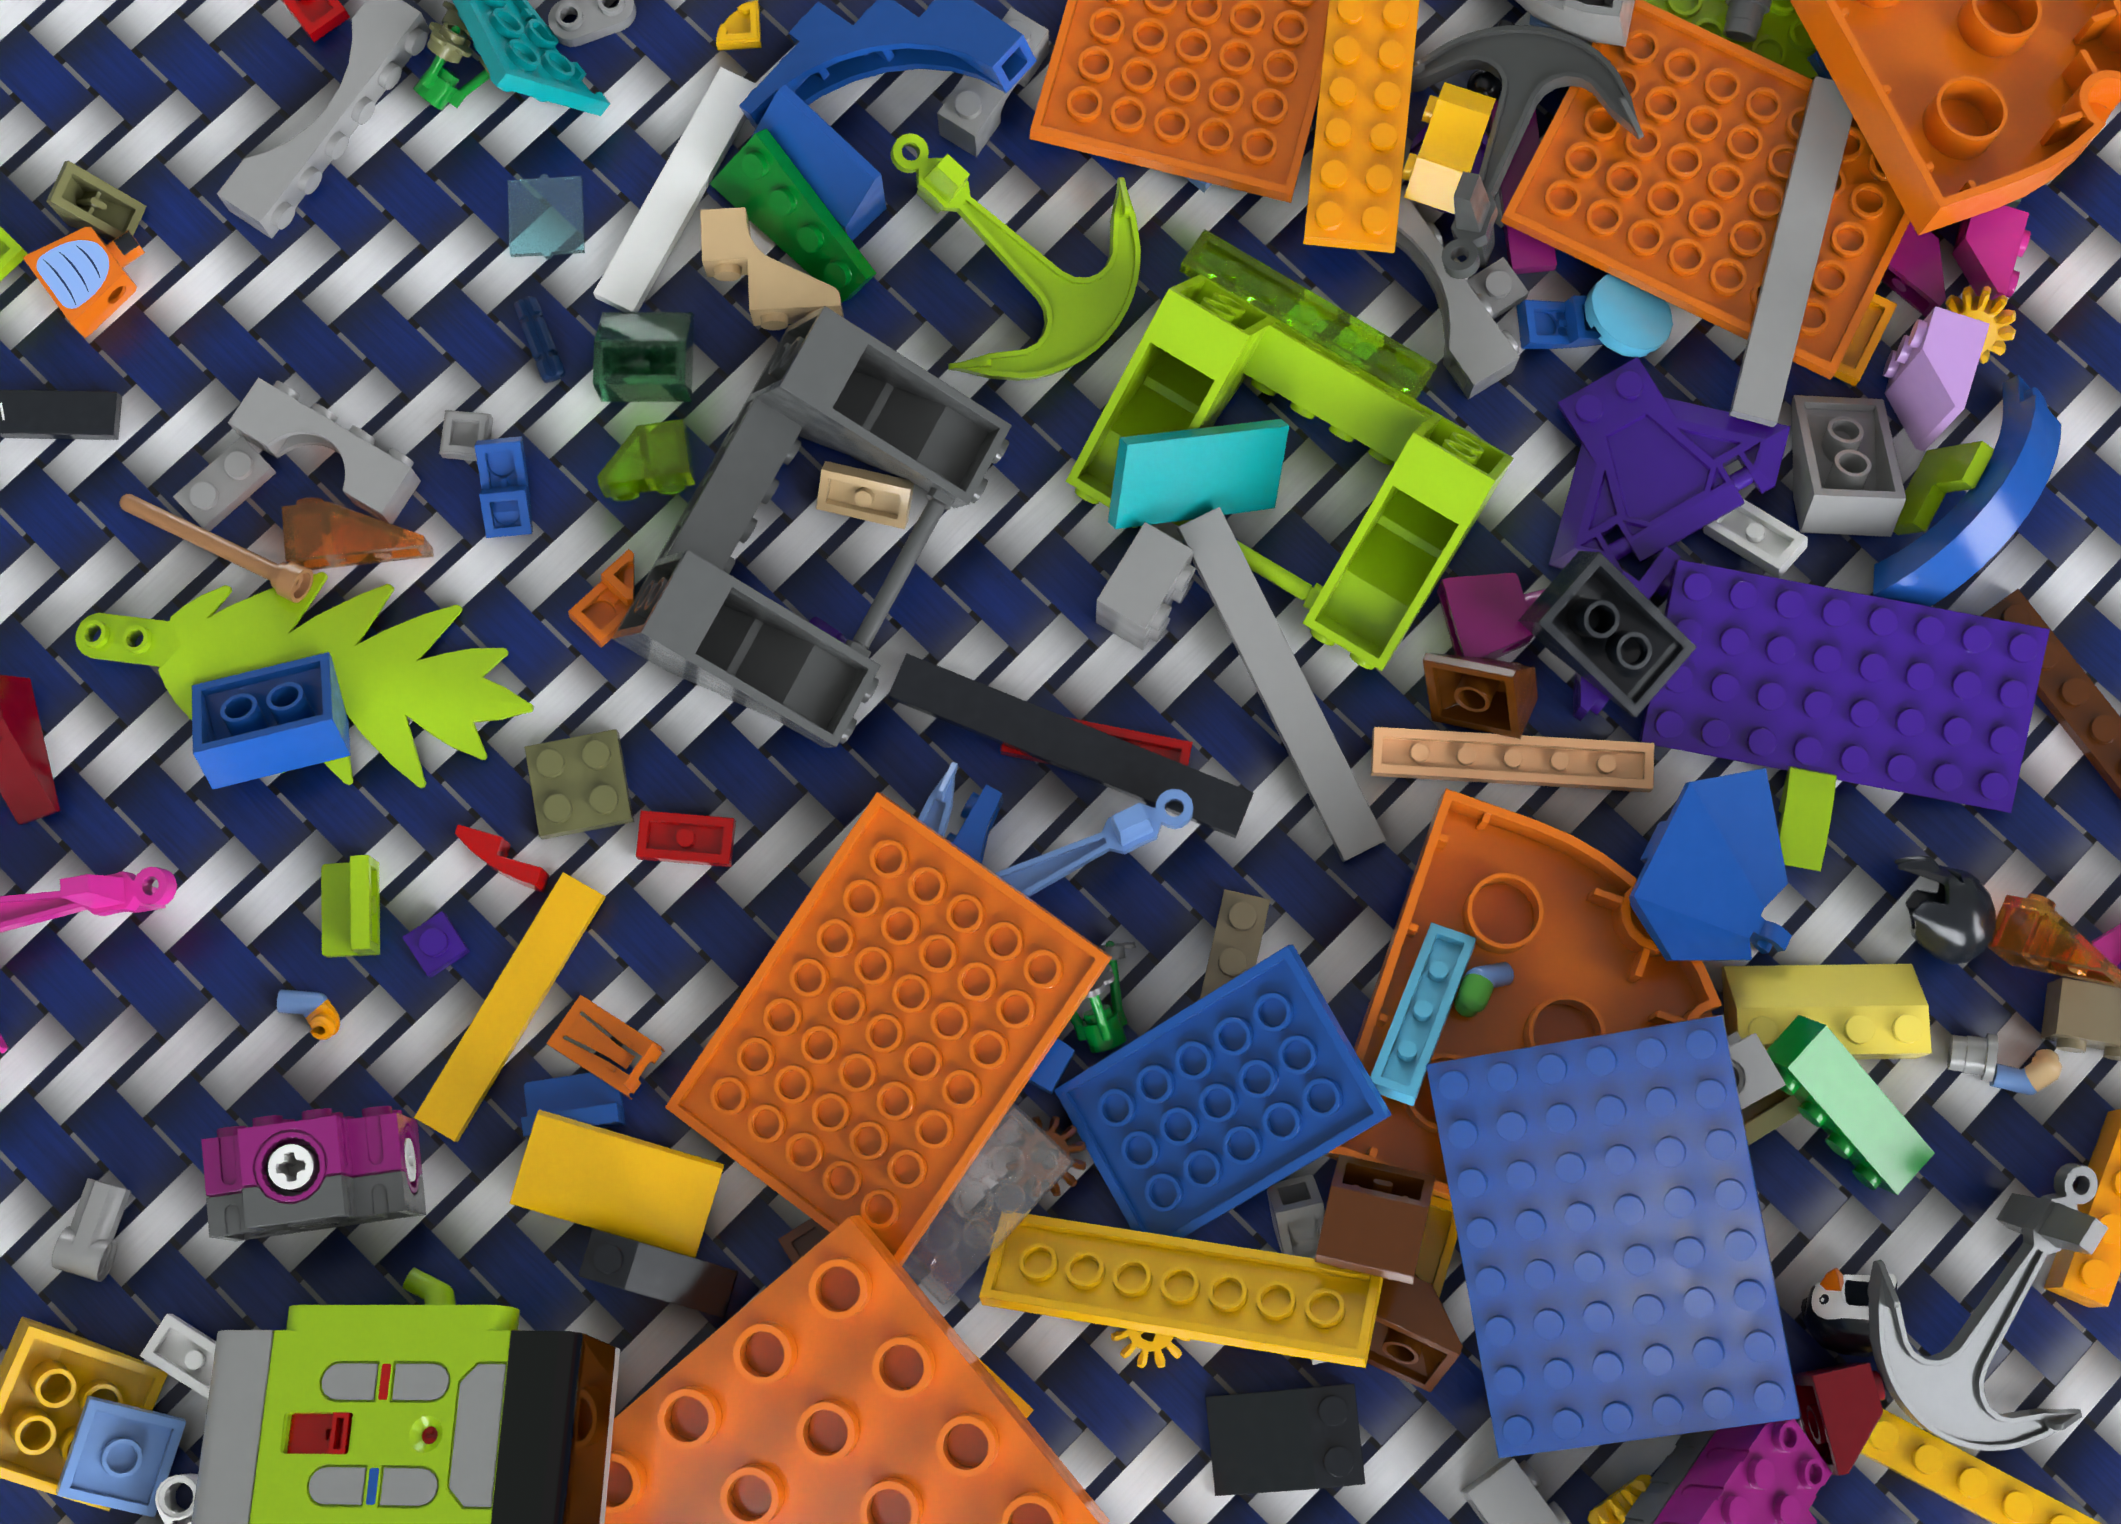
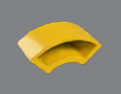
[1402,82,1496,214]

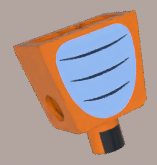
[23,226,145,338]

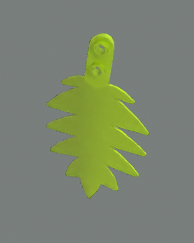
[75,572,534,788]

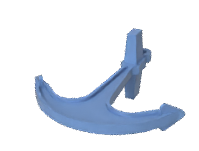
[918,762,1194,897]

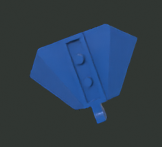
[1629,768,1792,961]

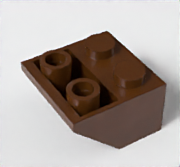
[1315,1154,1436,1284]

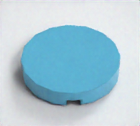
[1584,274,1673,358]

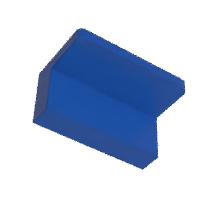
[521,1072,626,1139]

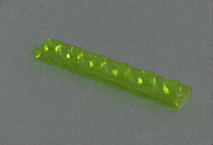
[1180,229,1437,401]

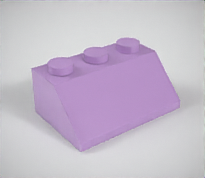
[1883,306,1990,451]

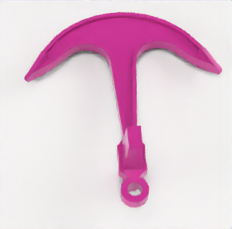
[0,867,177,1053]

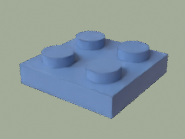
[55,1396,186,1518]

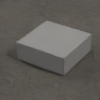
[439,410,493,461]

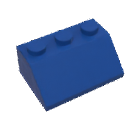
[750,84,887,241]
[192,652,351,789]

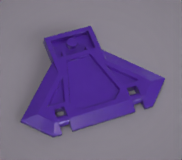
[1549,357,1791,573]

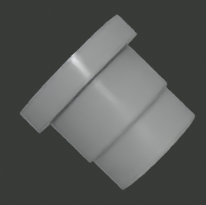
[1947,1033,1998,1082]

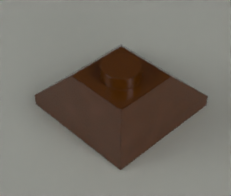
[1423,653,1538,739]
[1367,1274,1463,1393]

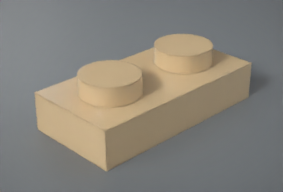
[816,461,914,529]

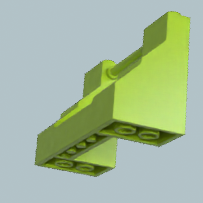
[1065,274,1514,671]

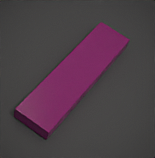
[1489,100,1557,274]

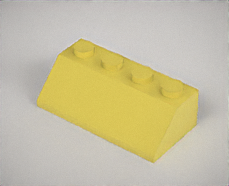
[1722,964,1932,1060]

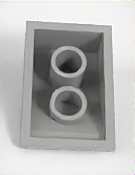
[1792,395,1906,537]

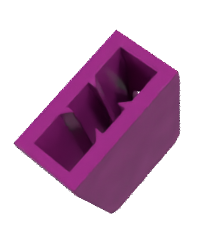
[1437,573,1545,659]

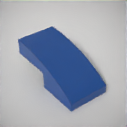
[1516,295,1604,349]
[474,436,533,538]

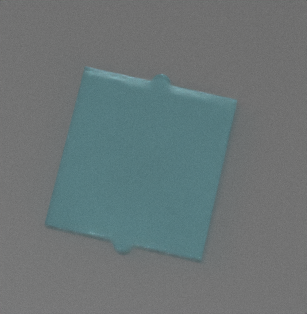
[508,174,585,259]

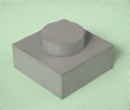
[1467,257,1529,320]

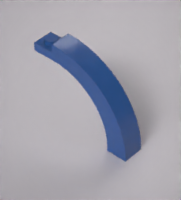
[1873,375,2061,607]

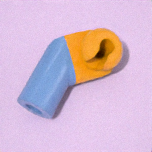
[277,989,340,1040]

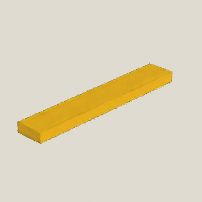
[414,872,606,1142]

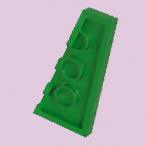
[709,128,877,303]

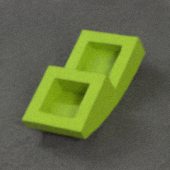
[1778,766,1837,872]

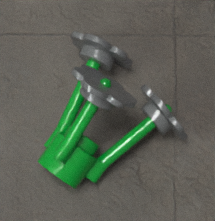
[1070,941,1136,1053]

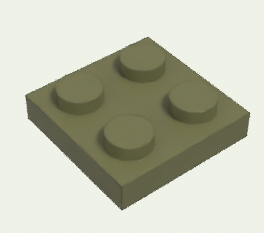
[524,729,634,840]

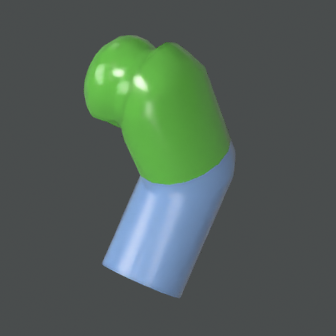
[1454,962,1514,1017]

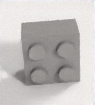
[1096,522,1196,650]

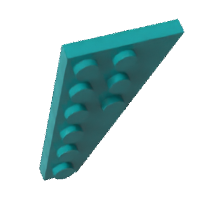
[452,0,610,116]

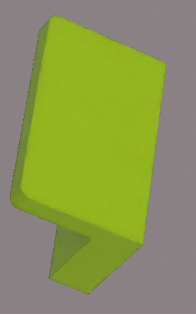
[321,855,380,958]

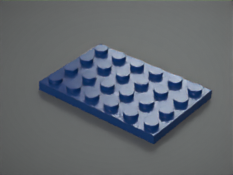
[1054,944,1392,1238]

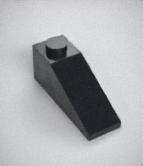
[578,1229,738,1318]

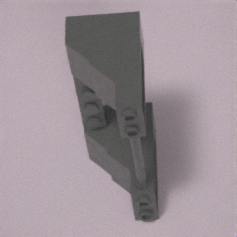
[612,306,1012,748]

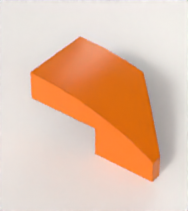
[568,549,634,648]

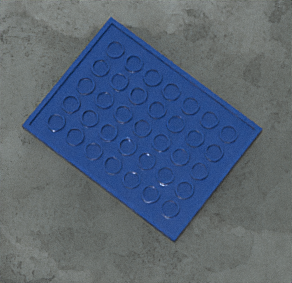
[1426,1015,1801,1458]

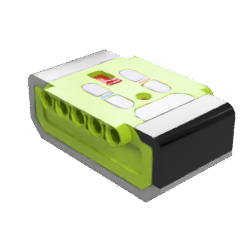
[191,1305,620,1524]

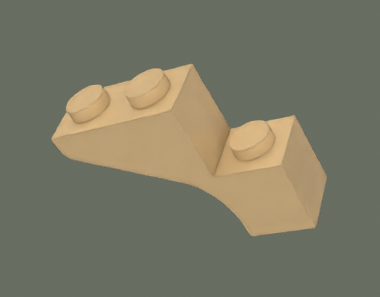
[700,207,844,330]

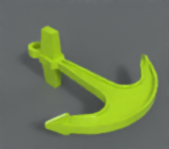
[890,133,1141,381]

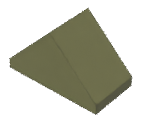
[46,161,147,241]

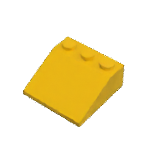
[0,1317,168,1512]

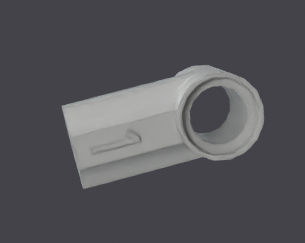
[51,1178,131,1282]

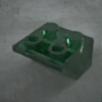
[593,312,694,402]

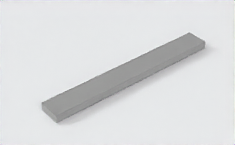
[1729,76,1853,427]
[1177,507,1386,862]

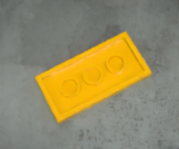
[509,1109,724,1258]

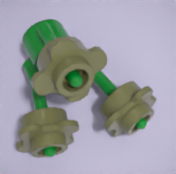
[413,1,490,111]

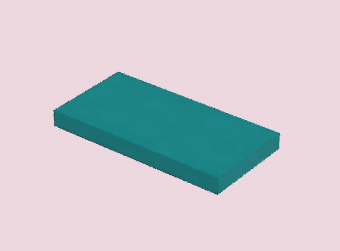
[1108,419,1289,529]

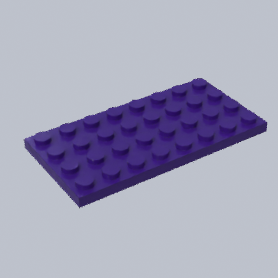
[1639,560,2050,813]

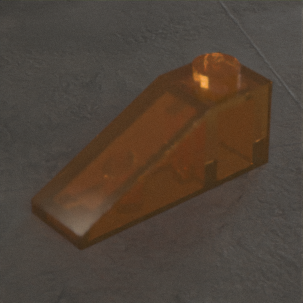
[282,497,434,570]
[1987,893,2121,988]

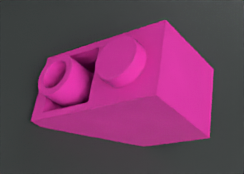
[1952,205,2031,300]

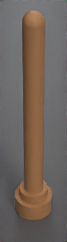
[119,494,313,603]

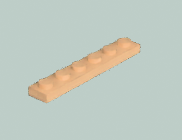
[1371,727,1654,792]

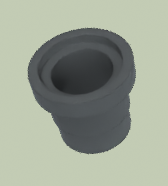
[1723,0,1772,42]

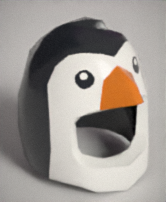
[1801,1268,1897,1357]

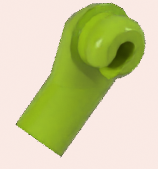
[403,1267,456,1305]

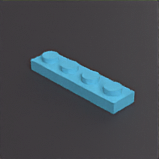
[1370,922,1477,1106]

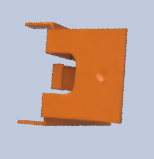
[546,995,665,1100]

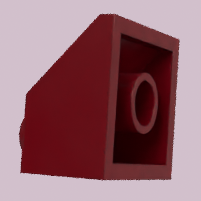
[1793,1363,1885,1476]

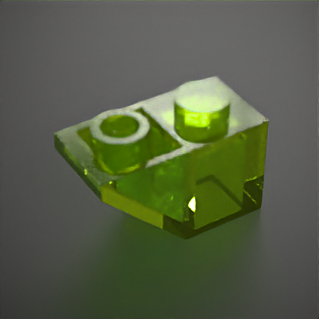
[597,419,695,501]

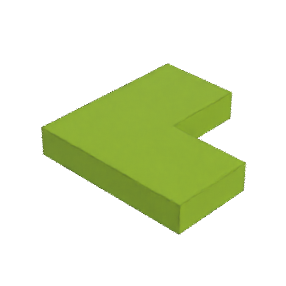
[1893,441,1994,535]

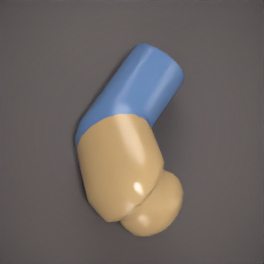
[1989,1049,2062,1095]

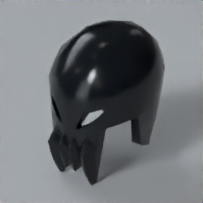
[1894,856,1996,965]

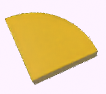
[716,0,762,51]

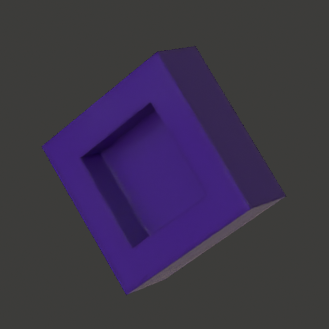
[402,911,471,978]

